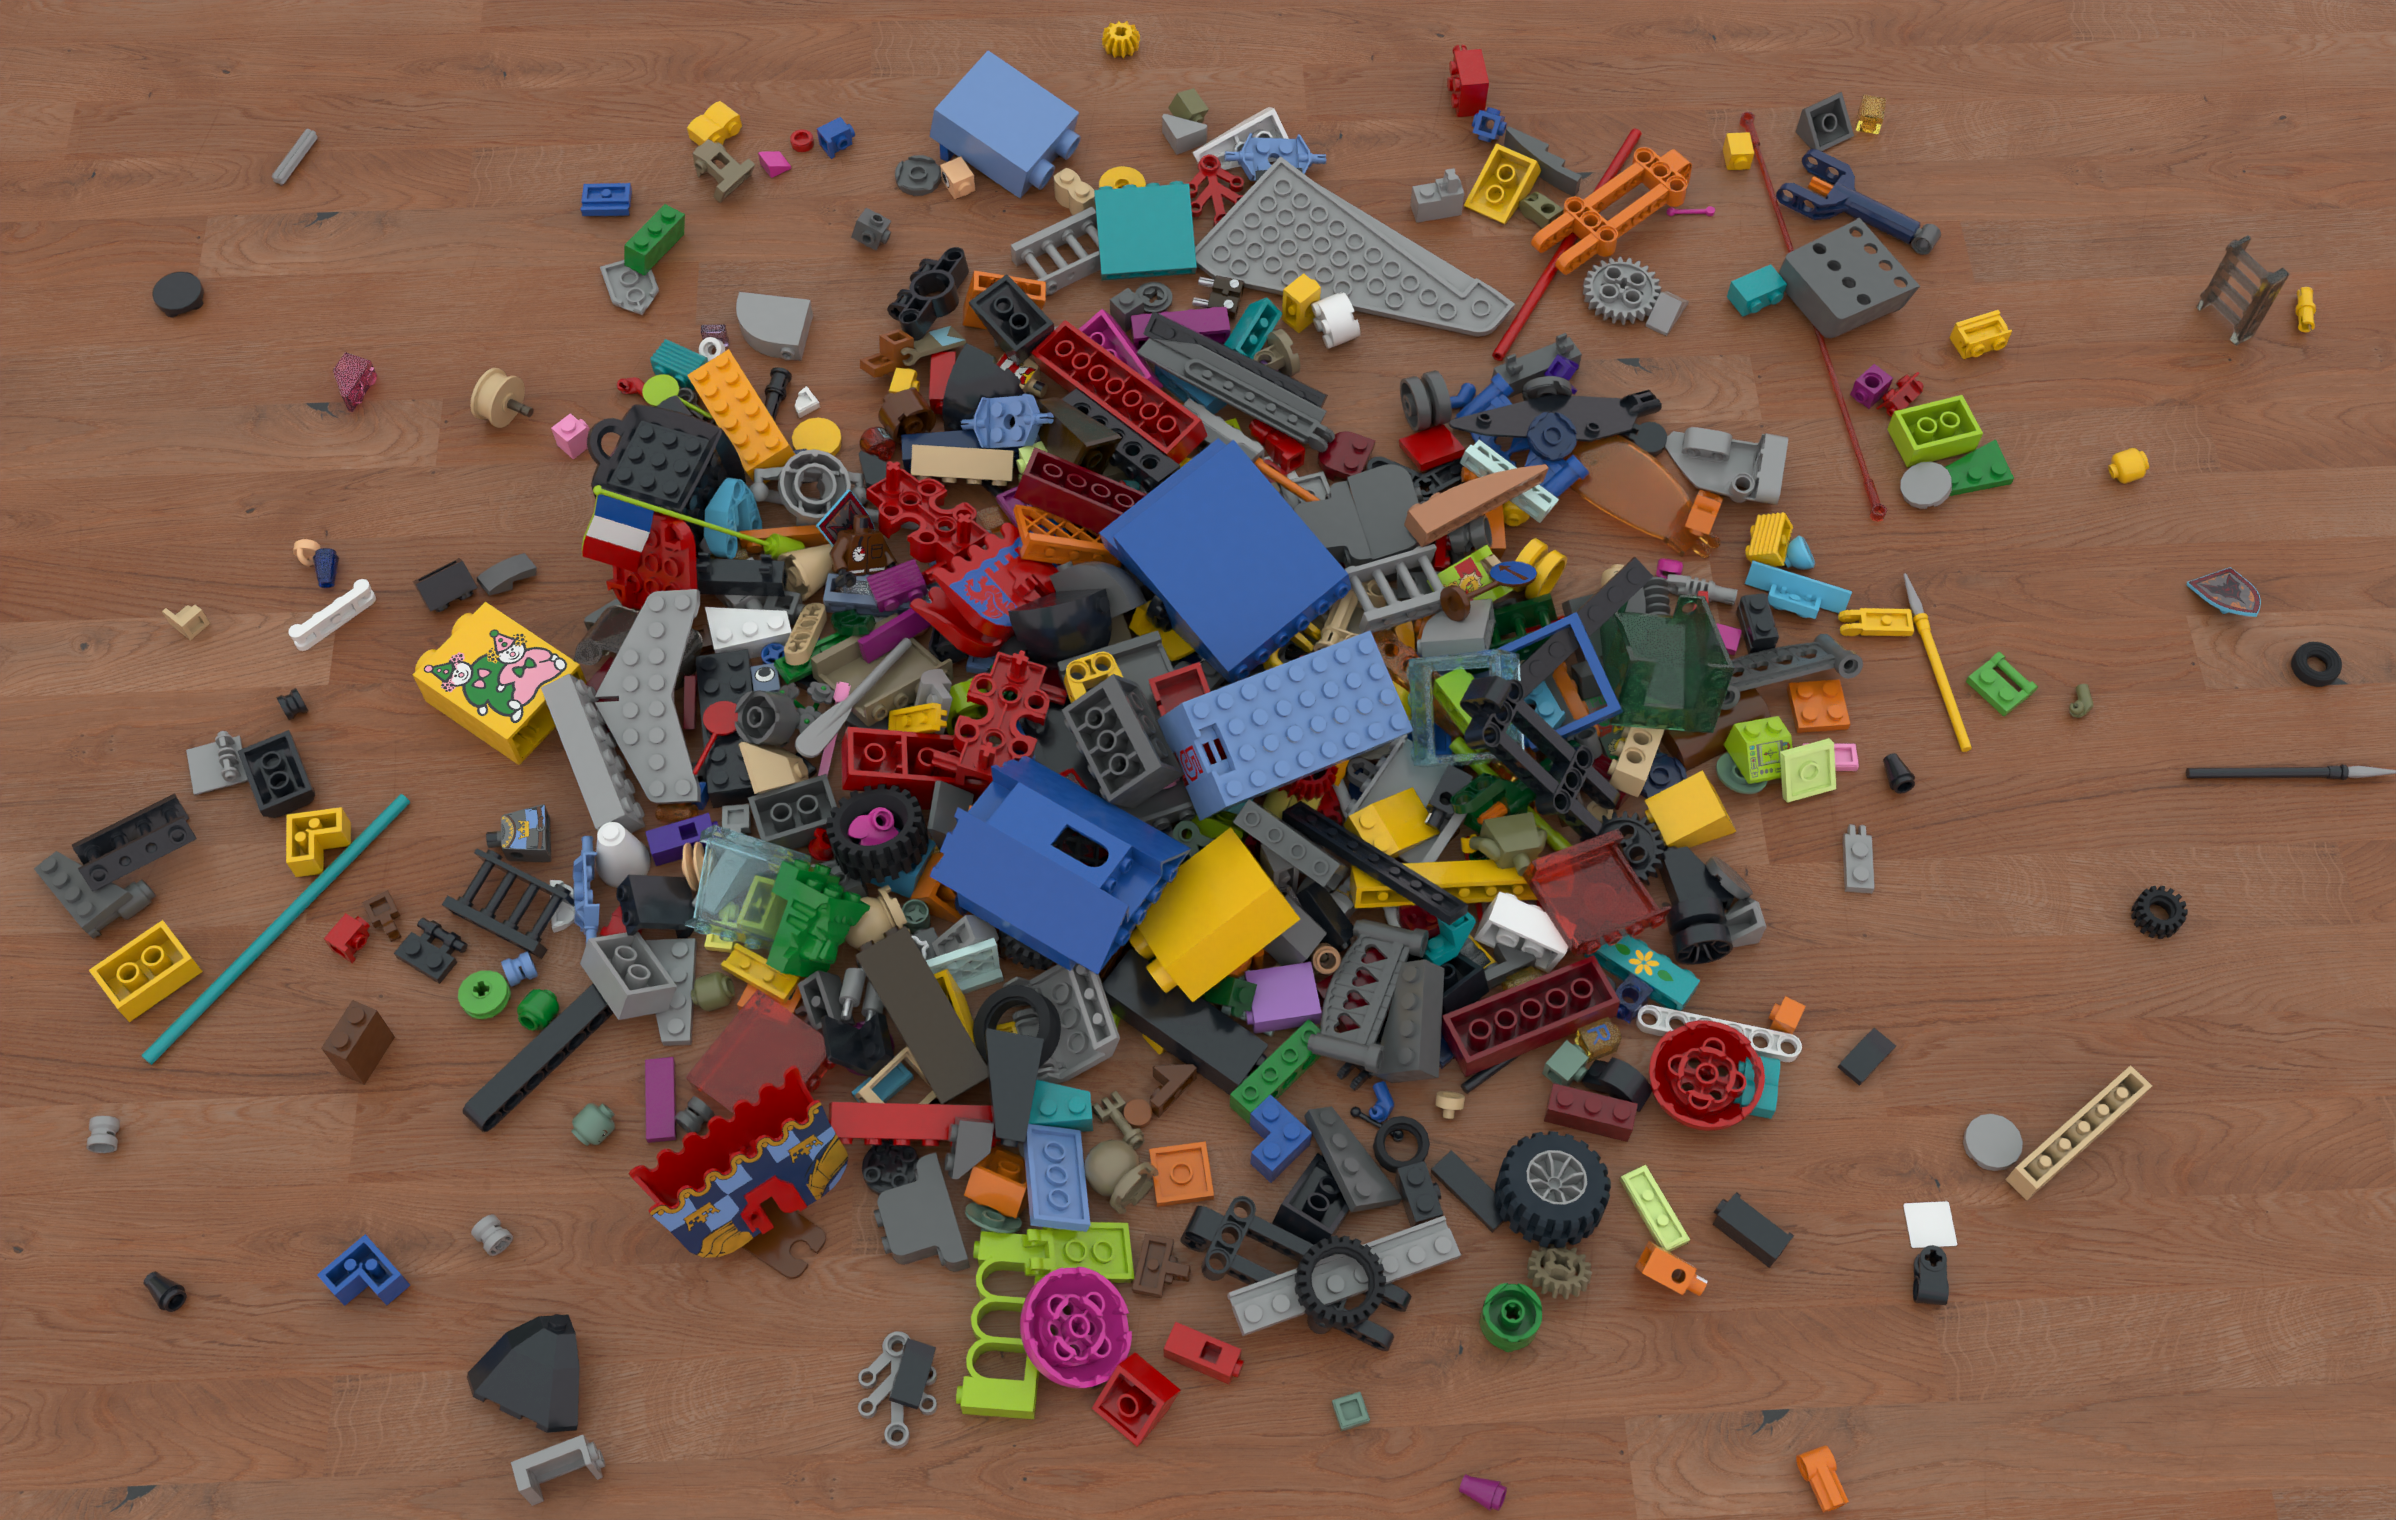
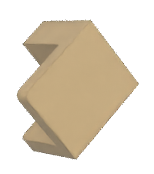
[162,605,210,641]

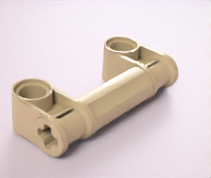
[1314,579,1387,652]

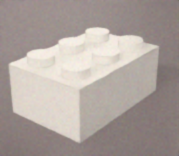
[1474,892,1576,973]

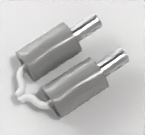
[839,968,884,1022]

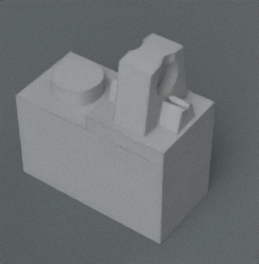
[1410,168,1464,223]

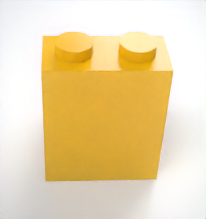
[1645,770,1737,848]

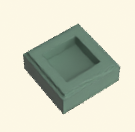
[1332,1392,1370,1431]

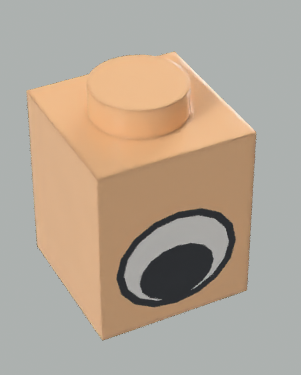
[940,156,975,199]

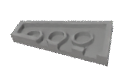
[644,938,697,1046]

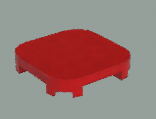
[606,511,697,610]

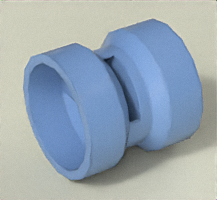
[501,951,538,987]

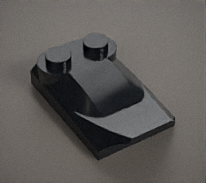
[238,730,315,818]

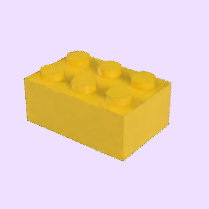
[89,920,203,1022]

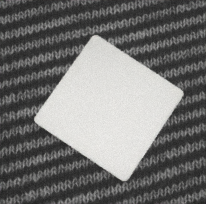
[1903,1201,1957,1248]

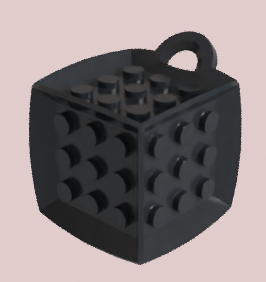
[587,404,746,558]

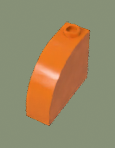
[962,270,1046,329]

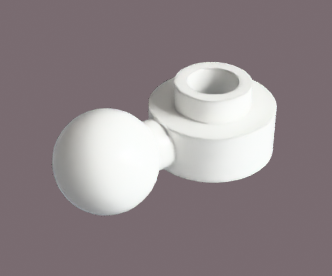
[699,337,725,362]

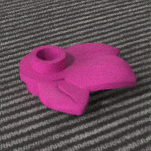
[848,807,899,846]

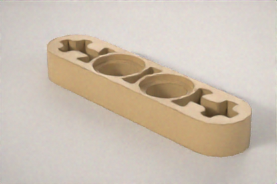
[784,603,827,665]

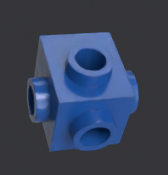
[1472,107,1507,143]

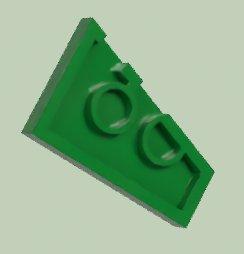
[1945,439,2014,496]

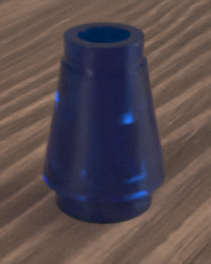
[313,548,339,588]

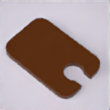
[742,1196,826,1279]

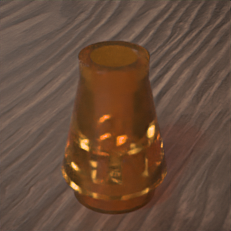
[656,803,698,823]

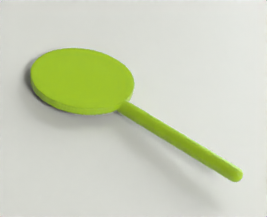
[642,374,713,419]

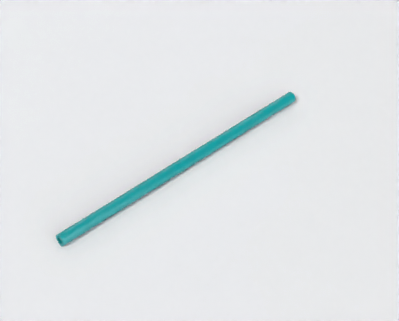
[141,794,411,1065]

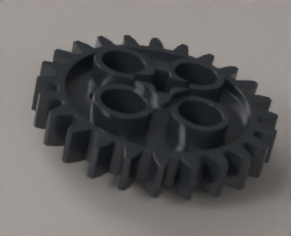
[1577,811,1666,895]

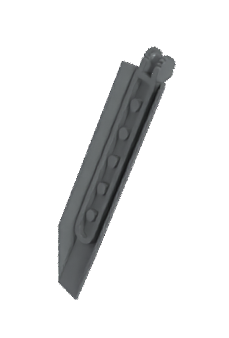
[1137,338,1335,452]

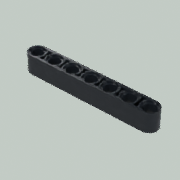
[462,983,613,1132]

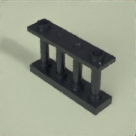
[72,793,197,892]
[442,849,574,959]

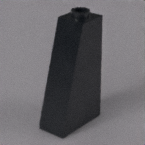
[984,1028,1044,1148]

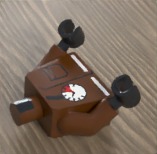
[830,515,897,588]

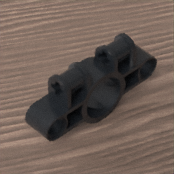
[887,247,969,341]

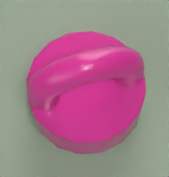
[1656,558,1683,579]

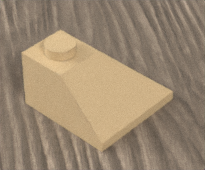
[739,742,809,794]

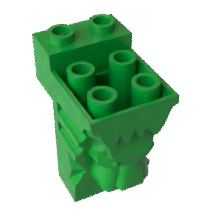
[766,859,870,977]

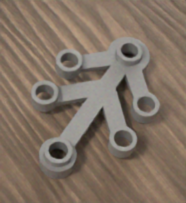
[858,1331,937,1449]

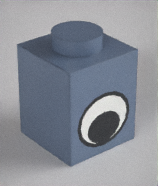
[751,663,781,692]

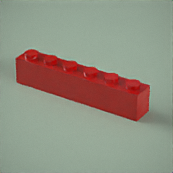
[828,1102,1001,1148]

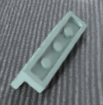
[1460,440,1559,523]

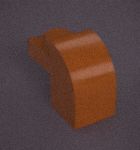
[860,329,914,378]

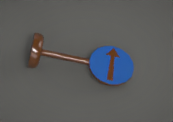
[1440,561,1537,622]

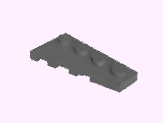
[34,851,133,934]
[1304,1106,1403,1212]

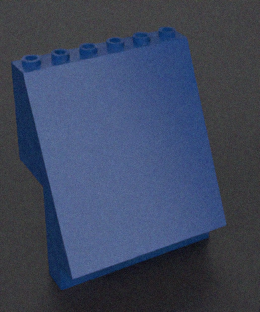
[1099,438,1352,684]

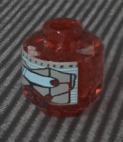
[859,427,896,462]

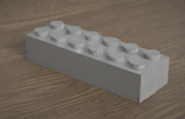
[541,674,645,833]

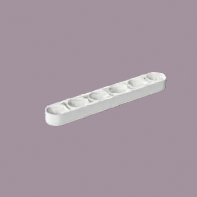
[1635,1005,1802,1062]

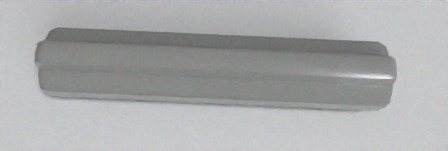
[272,129,318,185]

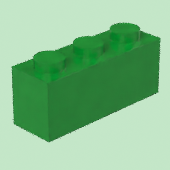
[624,204,685,276]

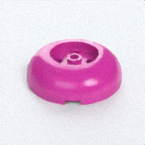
[1020,1267,1132,1388]

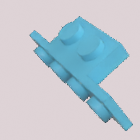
[1745,561,1852,619]

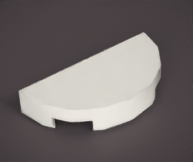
[550,880,575,933]

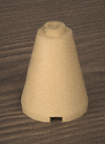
[777,544,836,601]

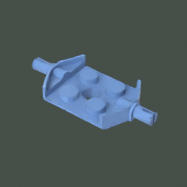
[1224,133,1326,181]
[961,394,1054,449]
[572,836,599,944]

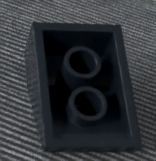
[969,274,1054,366]
[1407,937,1489,1016]
[1272,1153,1350,1245]

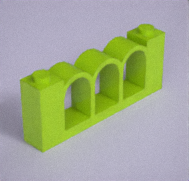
[956,1231,1047,1419]

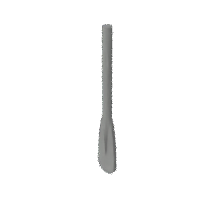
[795,638,912,758]

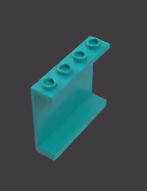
[1094,181,1197,281]

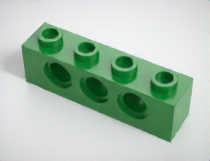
[1230,1019,1321,1125]

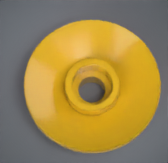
[1099,166,1146,189]

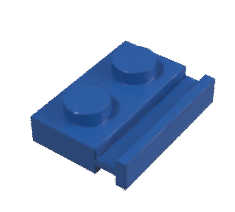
[581,183,632,216]

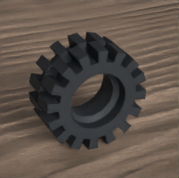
[2131,885,2188,939]

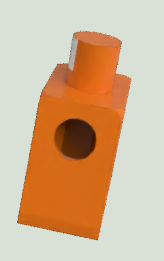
[1635,1241,1707,1296]

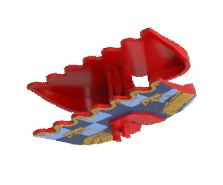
[629,1065,848,1258]

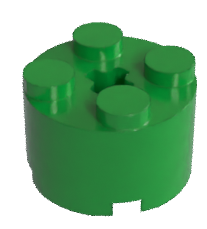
[1479,1283,1542,1352]

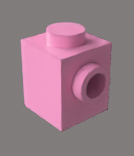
[551,413,590,459]

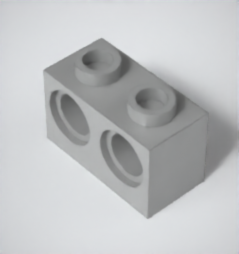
[932,915,999,963]

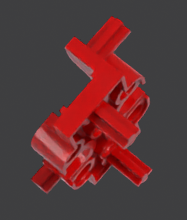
[866,461,990,585]
[931,650,1067,786]

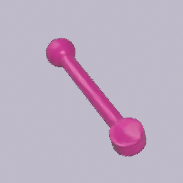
[1666,206,1715,216]

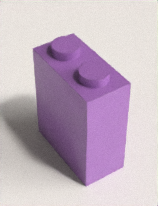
[1244,962,1322,1034]

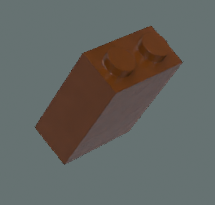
[321,1000,395,1085]

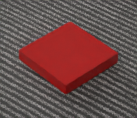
[1399,424,1465,472]

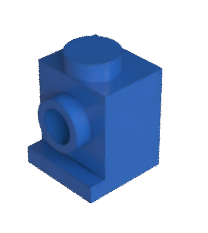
[817,117,855,159]

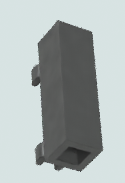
[1491,333,1582,398]

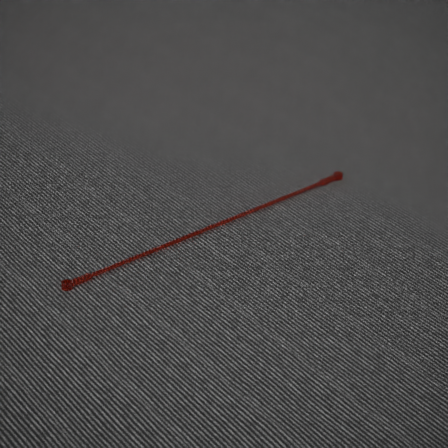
[1739,111,1887,522]

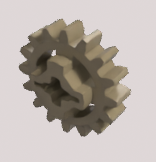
[1527,1244,1592,1299]

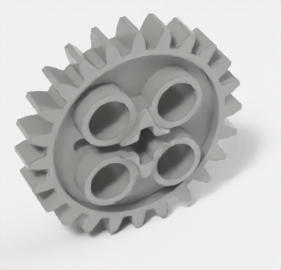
[1582,257,1661,325]

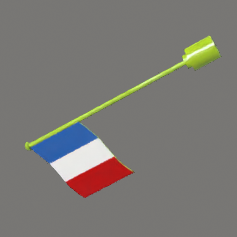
[582,485,805,573]

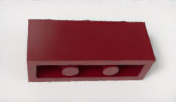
[1544,1083,1638,1142]

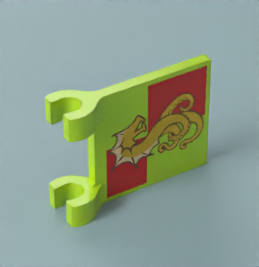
[1427,545,1514,602]

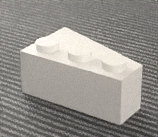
[705,607,792,659]

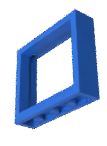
[1487,612,1623,752]

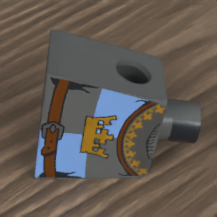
[486,804,551,862]

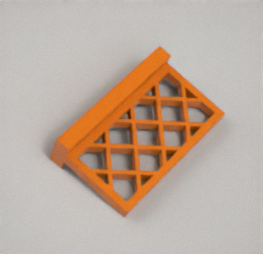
[1013,504,1122,568]

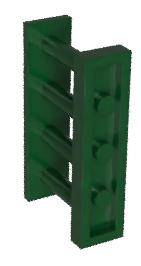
[1461,593,1558,675]

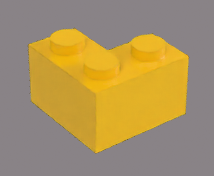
[286,807,351,877]

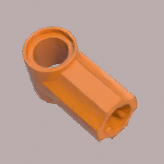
[1796,1445,1849,1513]

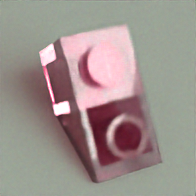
[333,352,377,412]

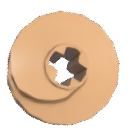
[682,842,716,891]

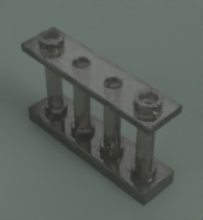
[2196,235,2290,346]

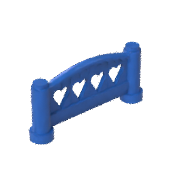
[1455,373,1589,503]

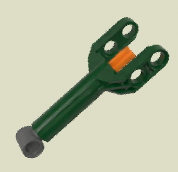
[1450,726,1602,860]

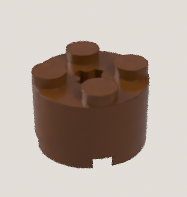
[878,387,936,446]

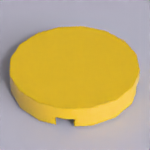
[792,417,842,456]

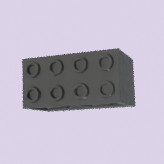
[1062,674,1184,809]

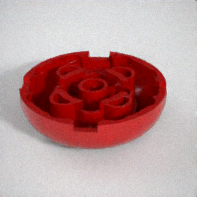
[1649,1020,1765,1131]

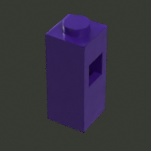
[645,813,722,867]

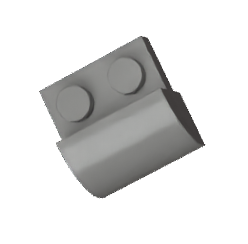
[914,669,952,735]

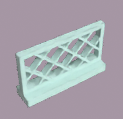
[926,938,1004,994]

